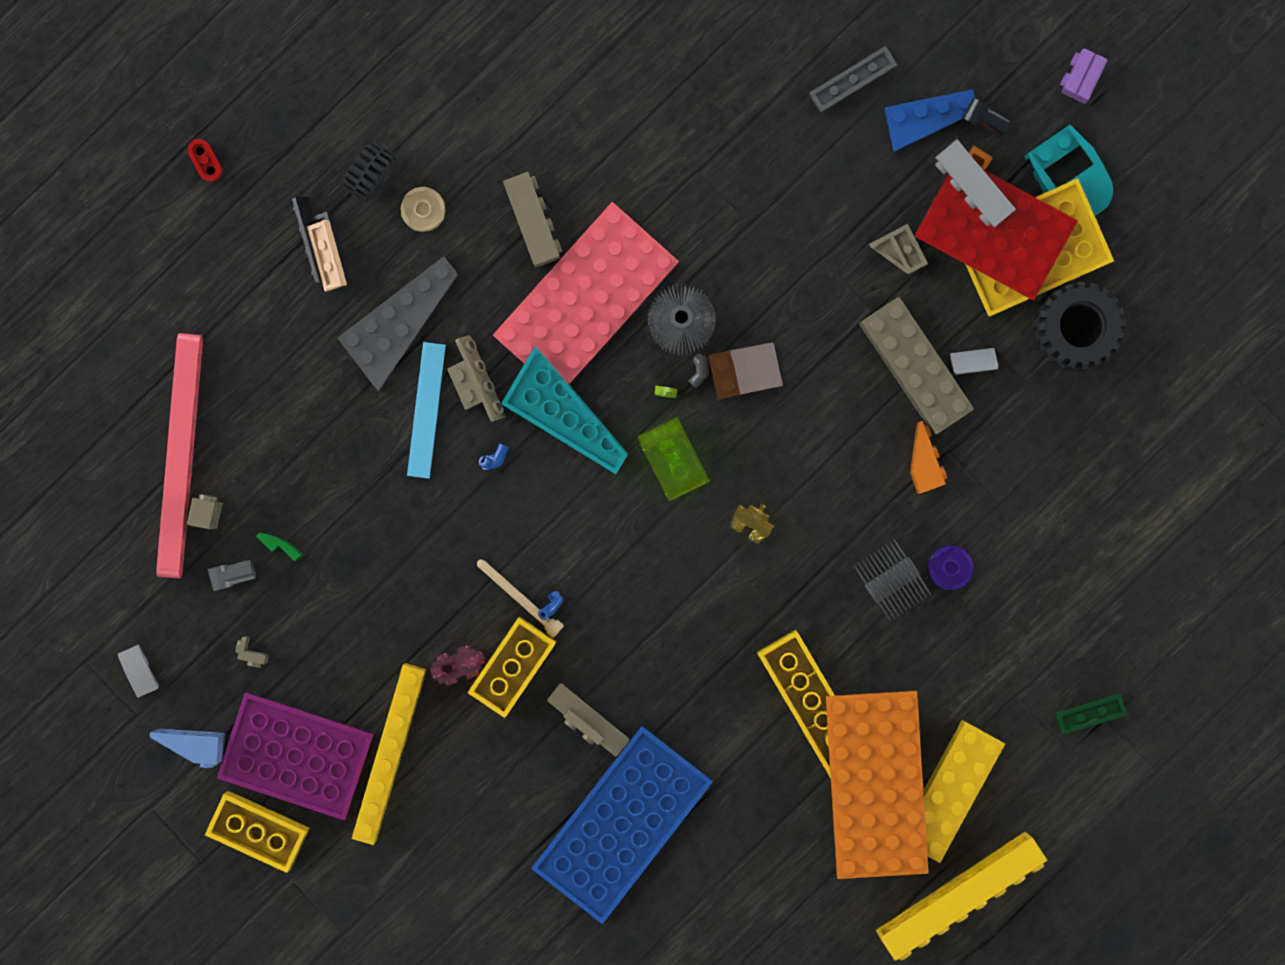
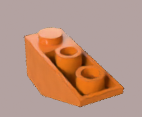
[910,421,947,494]

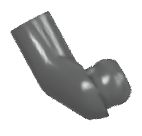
[689,354,710,388]

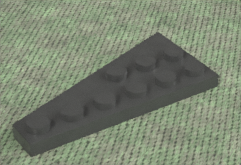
[338,257,458,391]

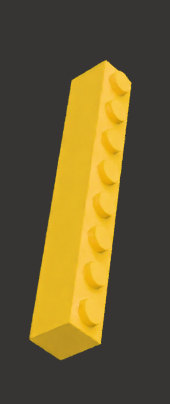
[352,663,427,845]

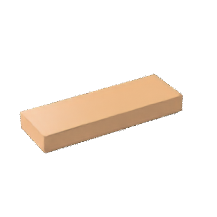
[307,220,347,292]

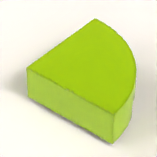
[655,386,678,398]

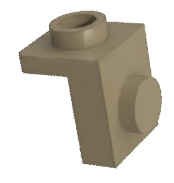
[235,636,269,667]

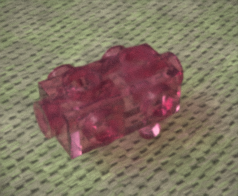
[430,645,485,686]

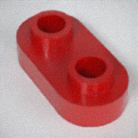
[188,139,222,182]

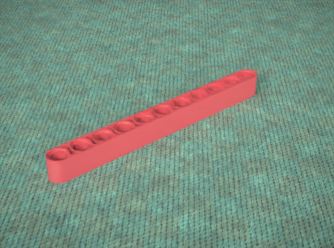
[157,333,203,579]

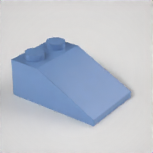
[150,728,226,768]

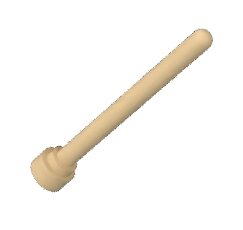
[477,559,564,639]

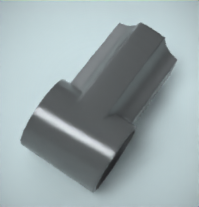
[208,560,256,591]

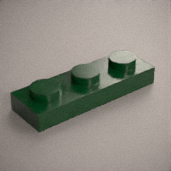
[1055,693,1127,735]

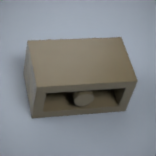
[187,494,223,529]

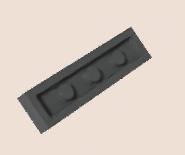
[809,46,897,113]

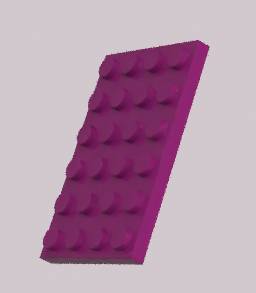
[217,692,374,821]

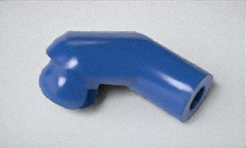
[479,443,509,470]
[538,591,563,620]

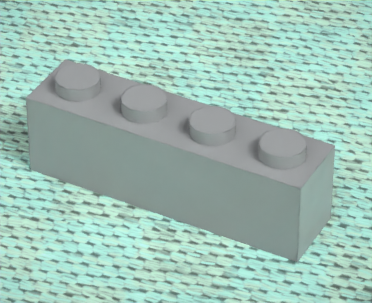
[935,140,1016,228]

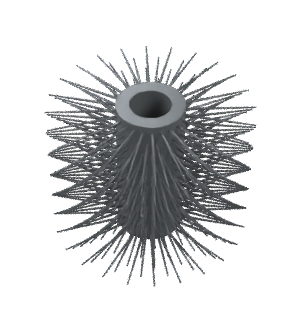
[647,283,716,356]
[854,539,931,621]

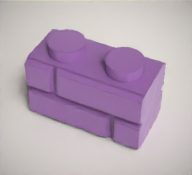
[1060,49,1108,103]

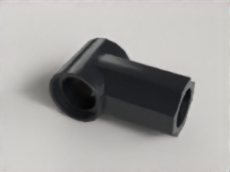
[962,98,1009,137]

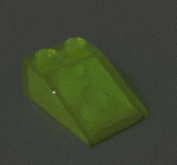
[637,417,710,501]

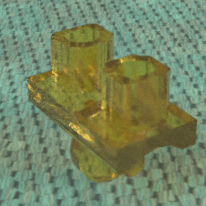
[731,504,773,544]

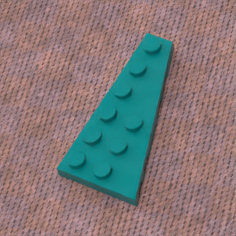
[501,346,628,474]

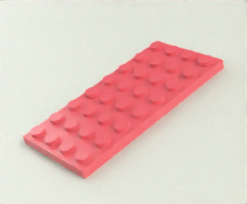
[493,202,679,384]

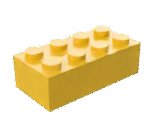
[468,617,557,718]
[205,791,310,873]

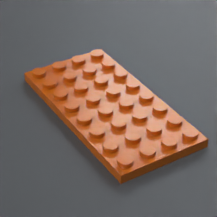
[826,691,928,879]

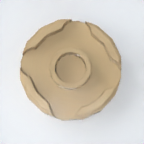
[400,187,446,232]

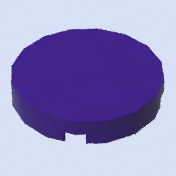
[928,546,973,590]

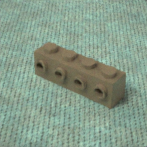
[503,172,562,268]

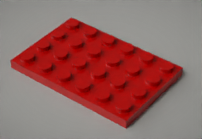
[914,170,1078,301]

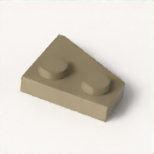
[869,224,928,274]

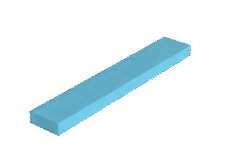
[407,342,446,478]

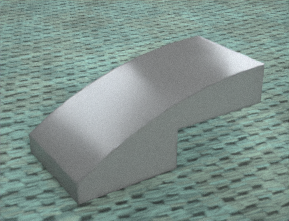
[118,644,159,697]

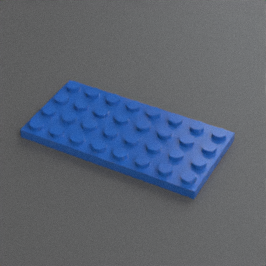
[531,726,713,924]

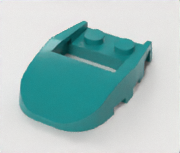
[1025,125,1113,216]

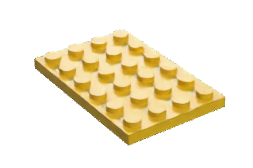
[965,178,1114,317]

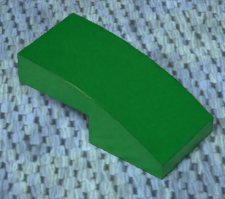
[256,533,304,561]

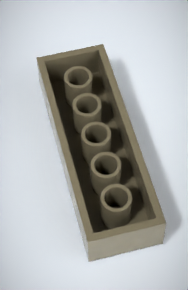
[859,297,974,435]

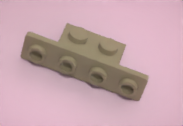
[447,335,506,422]
[548,684,629,756]

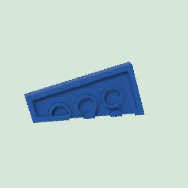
[884,90,975,152]

